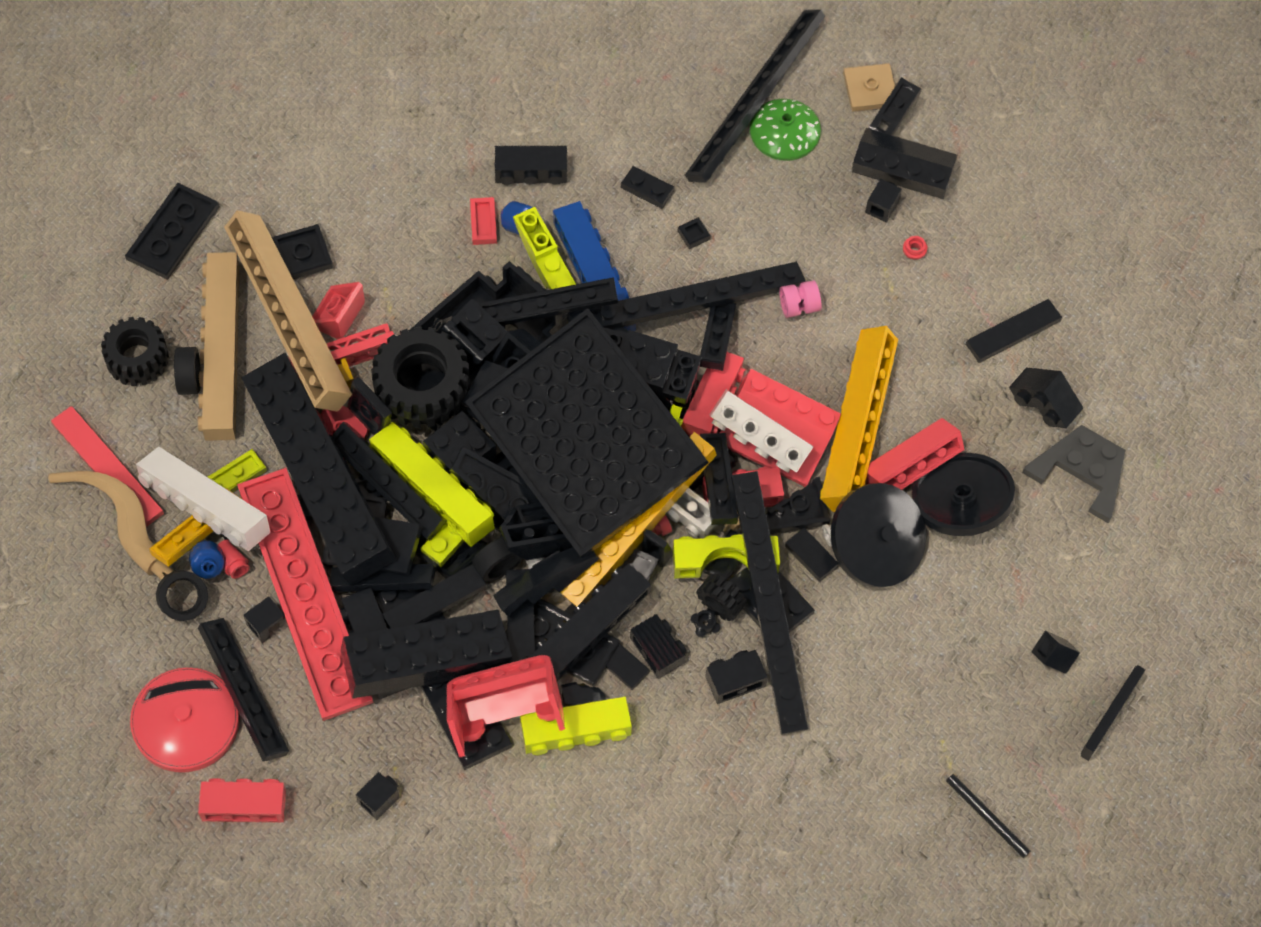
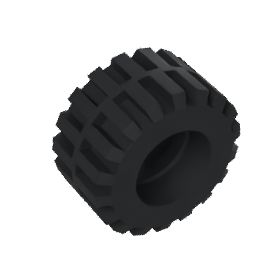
[101,317,169,386]

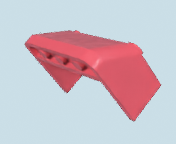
[447,655,565,757]

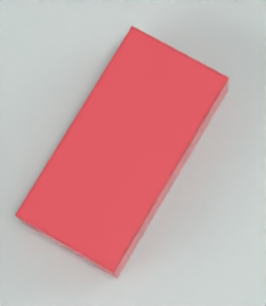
[470,197,497,245]

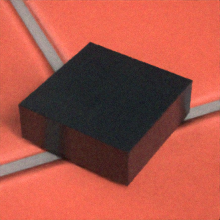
[677,217,711,249]

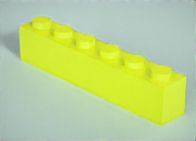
[369,422,495,547]

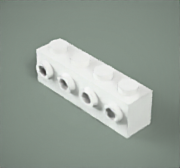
[709,390,813,473]
[666,488,717,538]

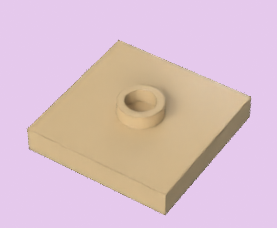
[843,63,895,112]

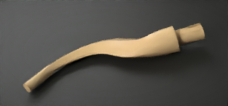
[48,471,179,588]

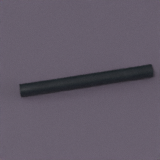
[946,774,1031,859]

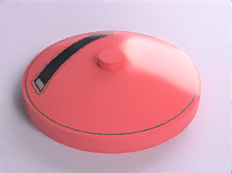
[130,668,240,772]

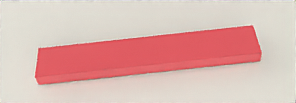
[51,406,164,527]

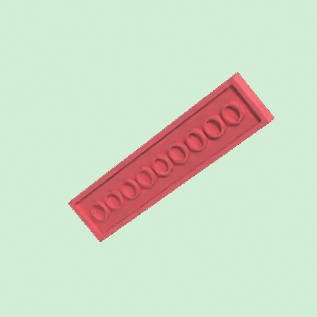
[237,468,373,721]

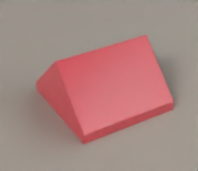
[312,282,365,339]

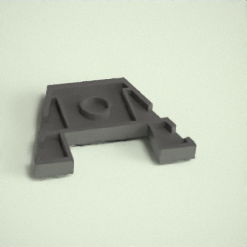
[1022,425,1126,523]

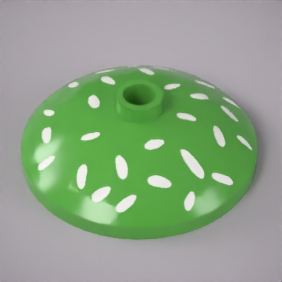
[750,98,821,161]

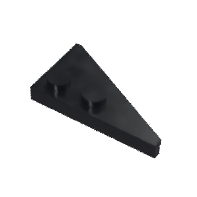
[740,477,830,535]

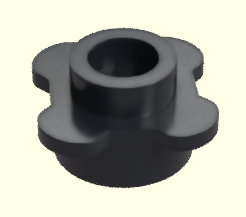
[691,609,720,637]

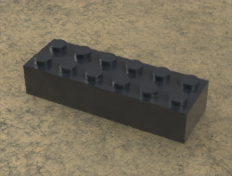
[340,609,512,699]

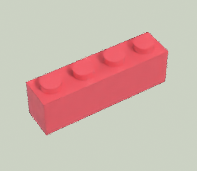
[681,352,746,437]
[865,418,965,490]

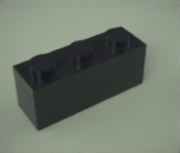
[495,146,567,185]

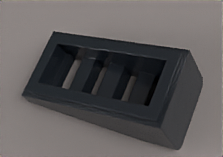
[642,529,673,568]

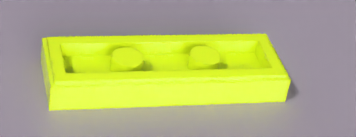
[208,449,267,492]

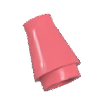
[218,540,250,579]

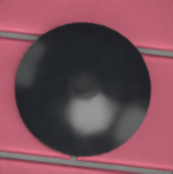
[912,453,1015,536]
[830,483,926,587]

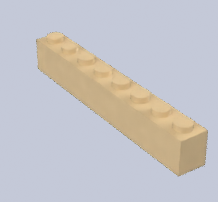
[198,252,240,441]

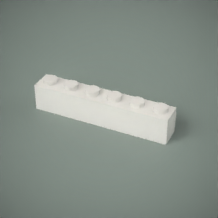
[136,446,271,551]

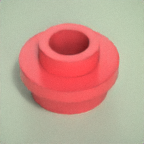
[903,236,927,260]

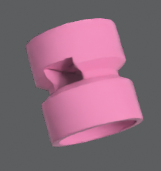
[779,280,821,318]

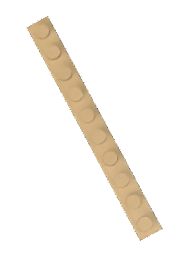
[224,210,352,411]

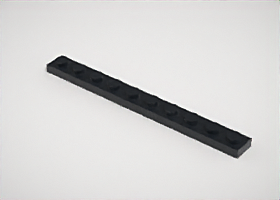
[685,9,825,183]
[567,261,806,330]
[731,471,808,735]

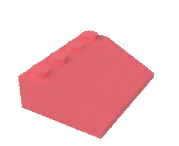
[719,369,841,487]

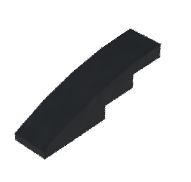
[493,547,599,616]

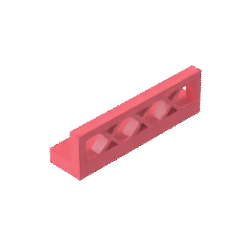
[326,323,394,367]

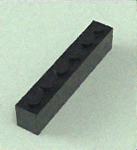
[521,563,651,681]

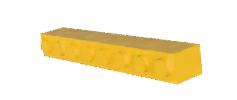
[820,326,898,512]
[560,432,717,607]

